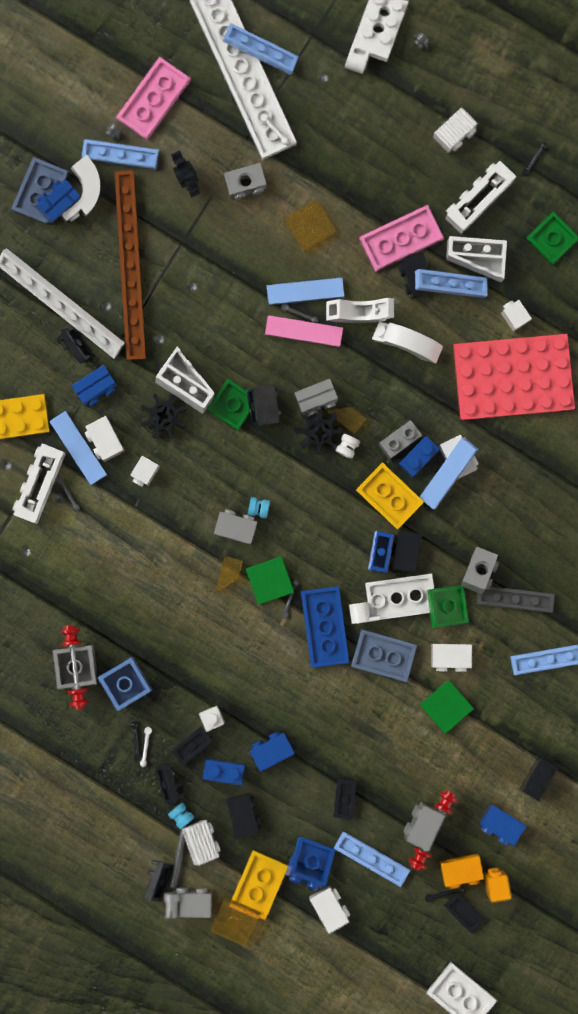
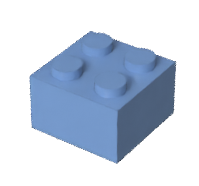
[98,657,153,711]

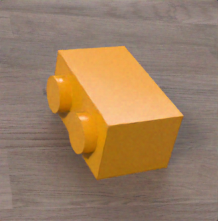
[440,854,484,889]
[484,868,511,902]

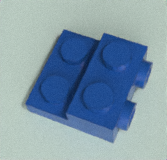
[285,837,335,891]

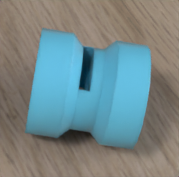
[248,497,270,519]
[168,802,194,829]

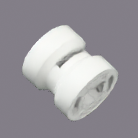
[336,434,360,459]

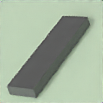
[476,587,555,613]

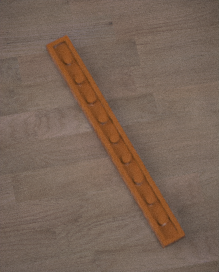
[115,170,146,361]

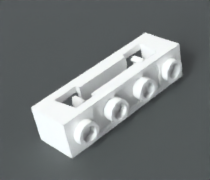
[445,161,516,234]
[13,443,66,524]

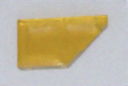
[327,407,366,434]
[216,556,243,591]

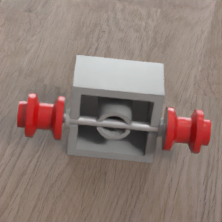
[53,625,99,710]
[403,790,458,871]

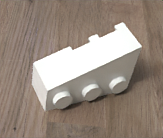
[446,236,507,283]
[155,346,215,414]

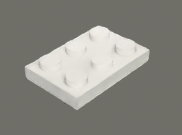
[426,962,497,1014]

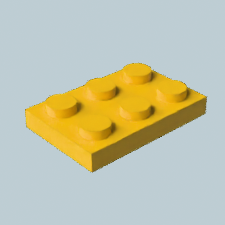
[0,394,50,439]
[356,462,424,530]
[230,850,288,920]

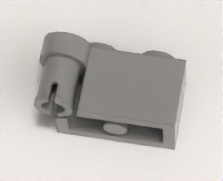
[164,887,212,918]

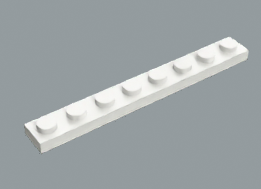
[0,248,125,358]

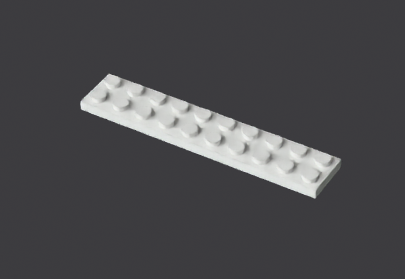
[189,0,297,160]

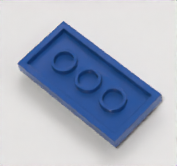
[301,586,349,668]

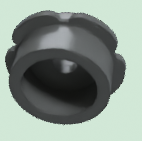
[413,32,430,50]
[106,122,123,140]

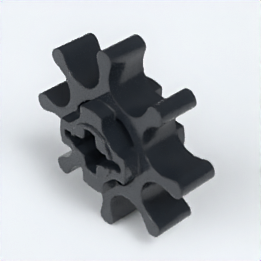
[171,150,201,198]
[141,394,186,439]
[294,406,343,455]

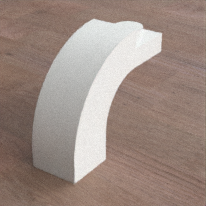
[61,155,100,222]
[326,298,394,323]
[372,322,443,364]

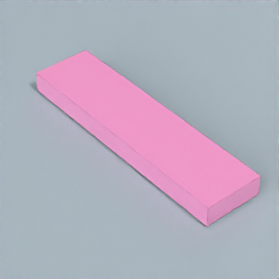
[265,315,343,347]

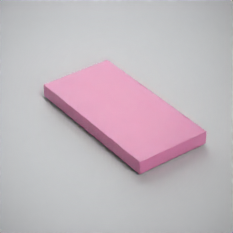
[116,57,191,140]
[359,205,444,272]

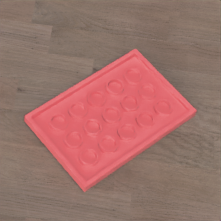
[453,334,575,420]

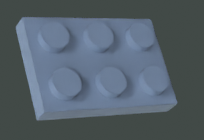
[11,157,69,225]
[351,629,417,682]

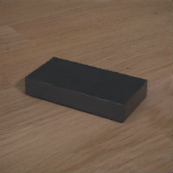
[444,892,485,934]

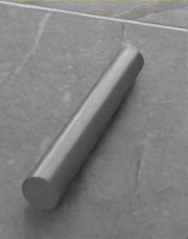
[170,829,186,888]

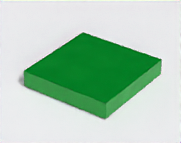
[526,212,578,266]
[207,378,250,431]
[246,556,295,605]
[427,585,469,628]
[419,680,474,734]

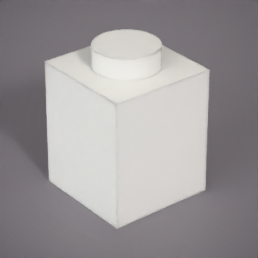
[501,300,532,332]
[130,456,160,487]
[199,705,225,732]

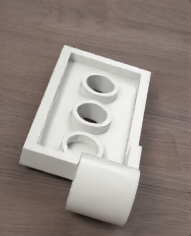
[345,0,408,74]
[349,574,434,624]

